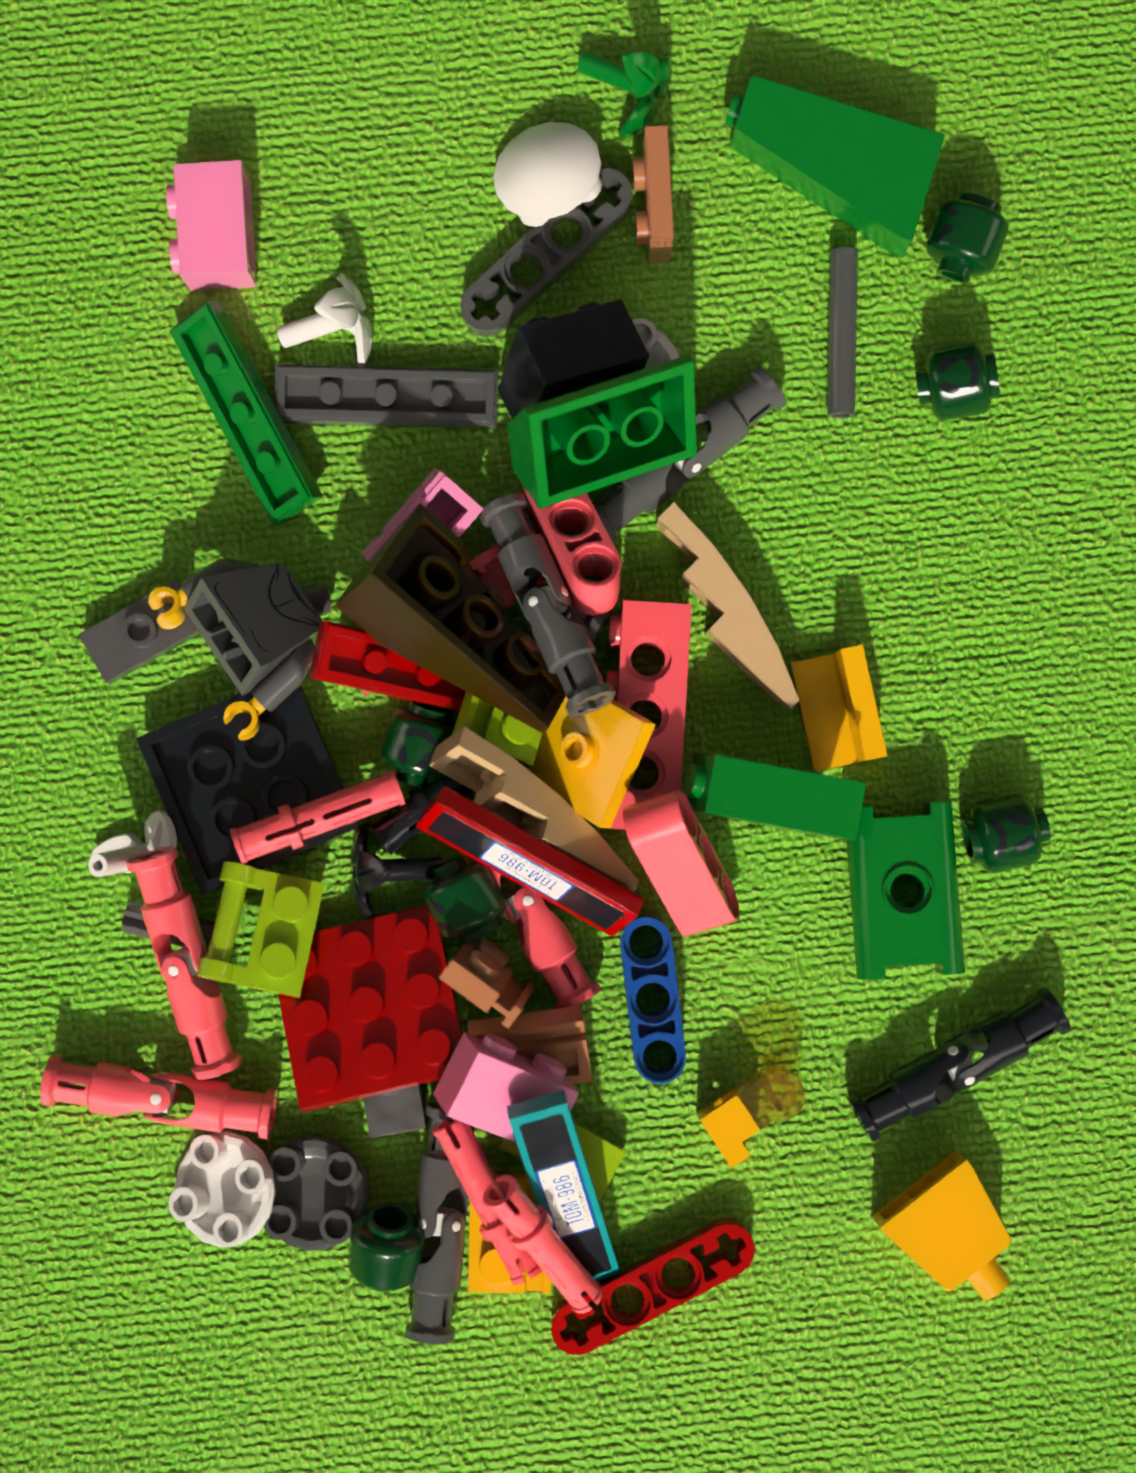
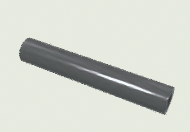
[827,247,858,419]

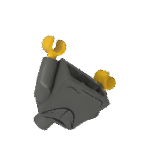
[148,558,331,740]

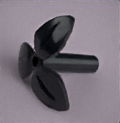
[350,822,443,919]

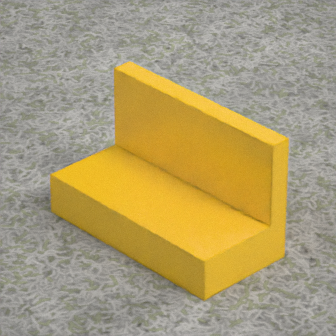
[789,644,887,772]

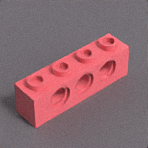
[606,600,692,830]

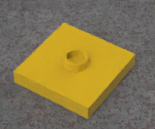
[527,696,656,828]

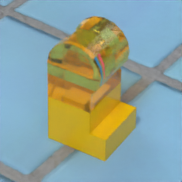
[696,1065,805,1168]

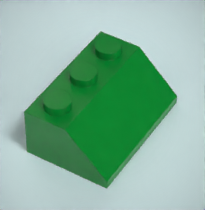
[507,355,697,509]

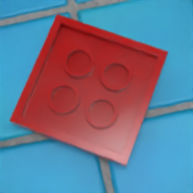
[278,905,463,1112]

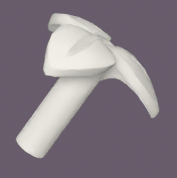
[277,273,372,367]
[88,810,177,877]

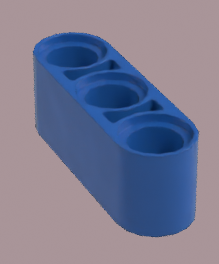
[619,914,686,1084]

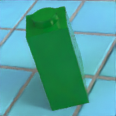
[681,753,867,841]

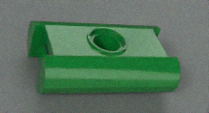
[846,801,965,980]

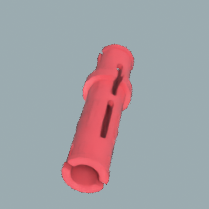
[230,770,405,864]
[432,1118,542,1285]
[483,1175,603,1314]

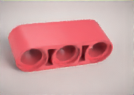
[523,486,622,616]
[623,789,740,937]

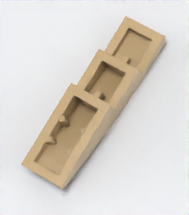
[655,502,799,712]
[429,726,638,891]

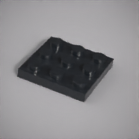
[136,685,361,895]

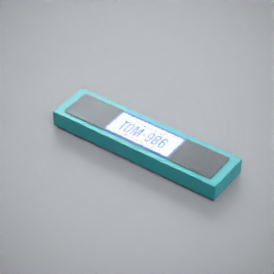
[506,1090,621,1281]

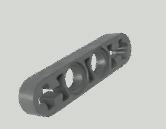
[460,168,632,338]

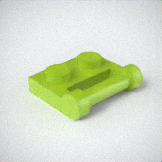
[197,862,325,998]

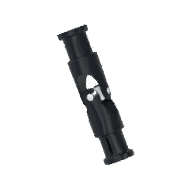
[847,987,1072,1142]

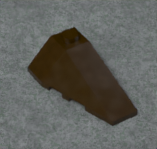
[335,503,566,733]

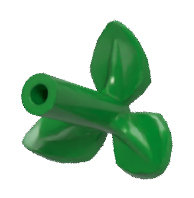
[578,51,672,139]

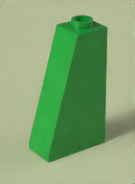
[725,75,945,258]

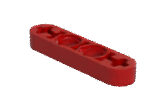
[551,1218,755,1355]

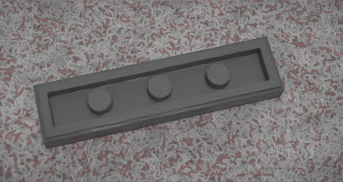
[274,364,499,429]

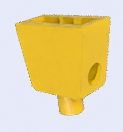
[871,1150,1012,1300]

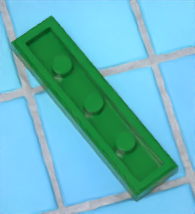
[169,301,323,525]

